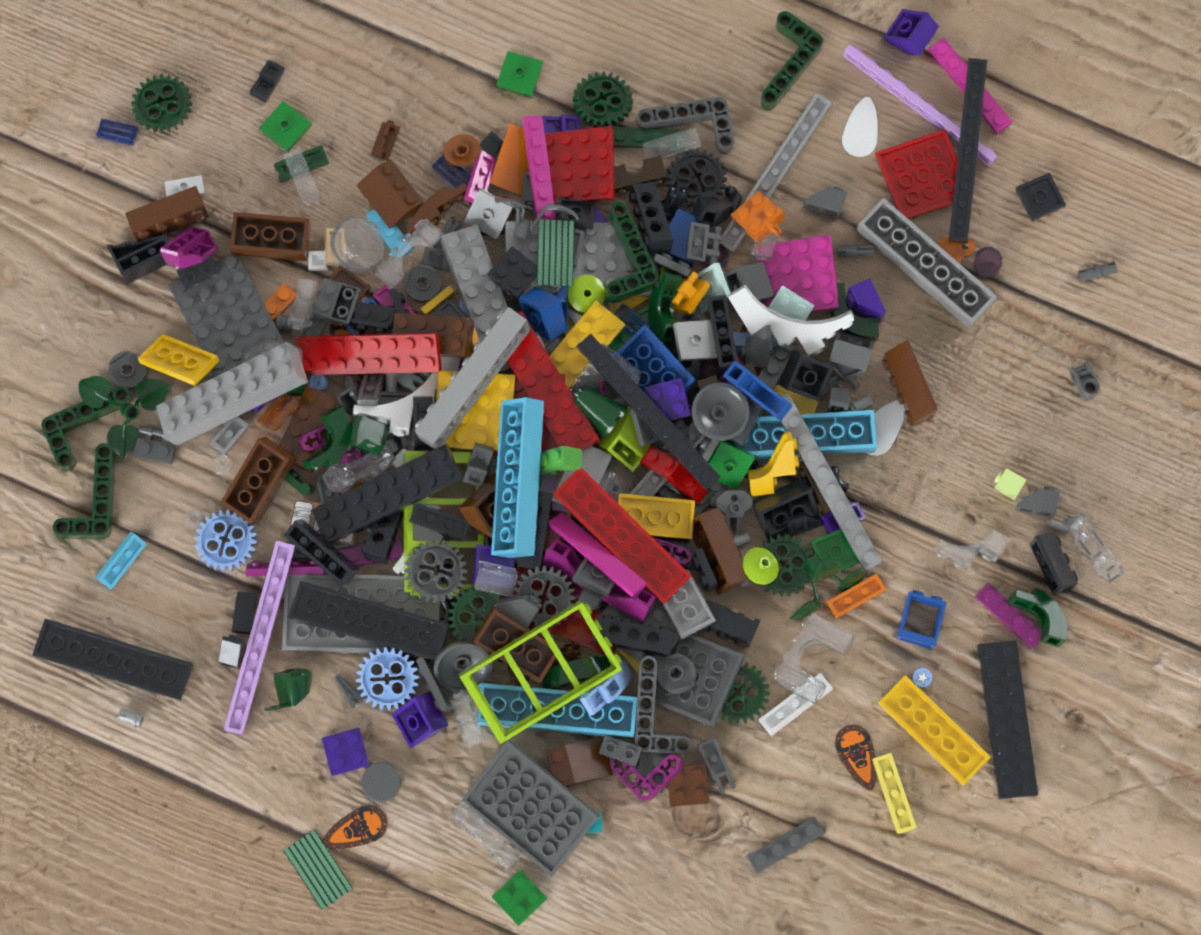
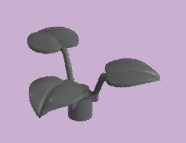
[494,197,579,240]

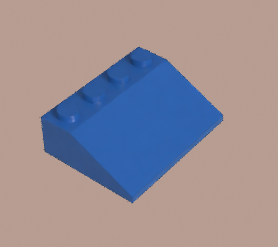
[612,325,695,394]

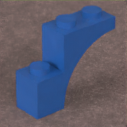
[723,361,793,421]

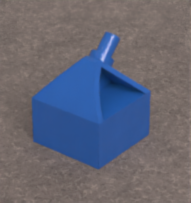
[519,284,569,341]

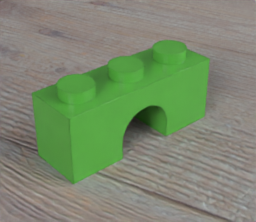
[539,446,582,479]

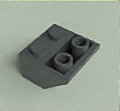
[724,262,775,310]
[313,278,361,325]

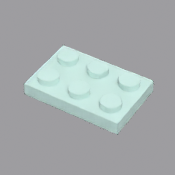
[768,286,815,349]

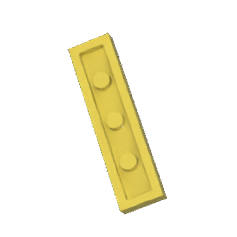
[872,753,917,835]

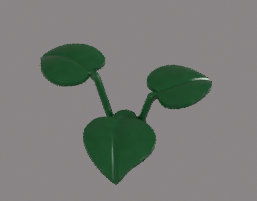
[78,376,170,459]
[789,555,867,620]

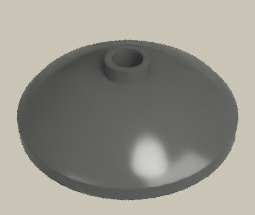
[692,383,749,441]
[434,642,493,693]

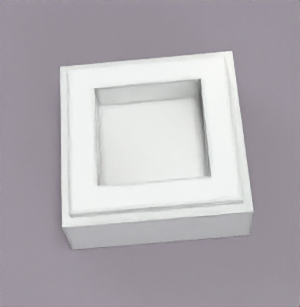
[308,251,328,271]

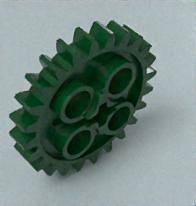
[573,71,633,128]
[131,74,193,134]
[759,534,813,597]
[448,585,506,642]
[720,662,770,725]

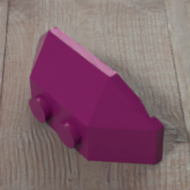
[160,226,218,269]

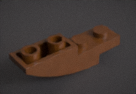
[406,183,467,239]

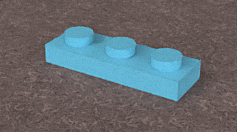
[366,209,413,261]
[95,532,147,590]

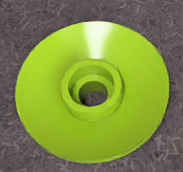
[567,275,605,313]
[743,547,779,585]

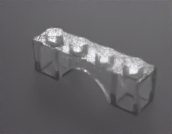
[375,218,444,290]

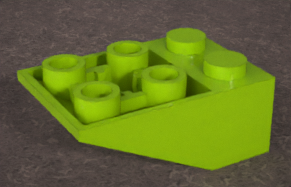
[598,406,651,472]

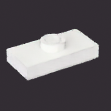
[164,175,205,197]

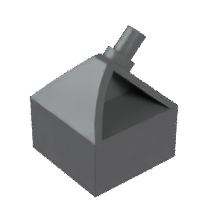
[829,331,874,390]

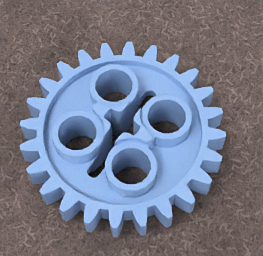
[194,509,258,572]
[356,647,420,710]

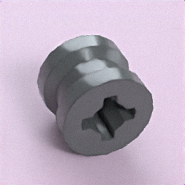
[276,313,295,334]

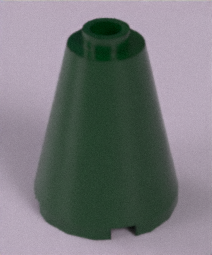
[573,387,628,438]

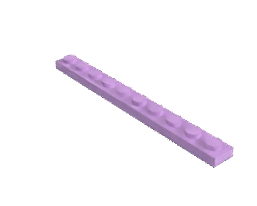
[843,44,997,167]
[224,541,296,735]

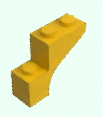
[748,431,799,497]

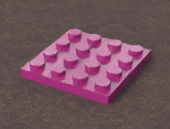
[756,234,840,313]

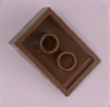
[546,737,613,788]

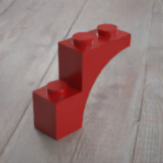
[640,446,709,505]

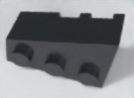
[106,235,169,285]
[701,600,761,648]

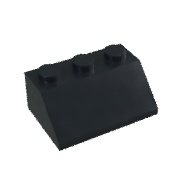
[752,478,820,542]
[1029,532,1078,596]

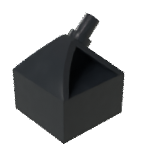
[778,349,834,402]

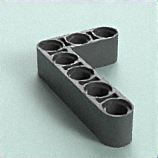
[637,97,734,154]
[635,653,692,754]

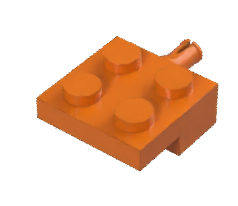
[731,191,786,243]

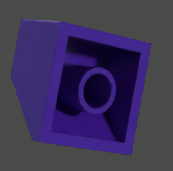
[883,9,939,56]
[846,278,886,324]
[392,692,449,748]

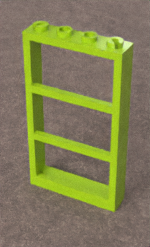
[403,451,484,596]
[458,601,622,744]

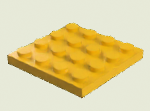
[436,370,516,451]

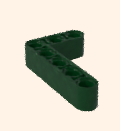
[761,11,823,110]
[605,202,658,303]
[41,386,133,471]
[53,443,115,539]

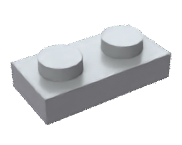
[210,416,250,456]

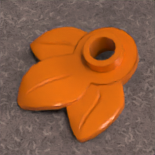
[937,236,975,263]

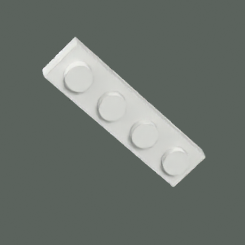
[759,673,833,736]

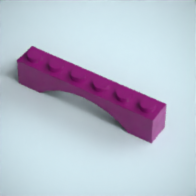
[542,539,657,622]

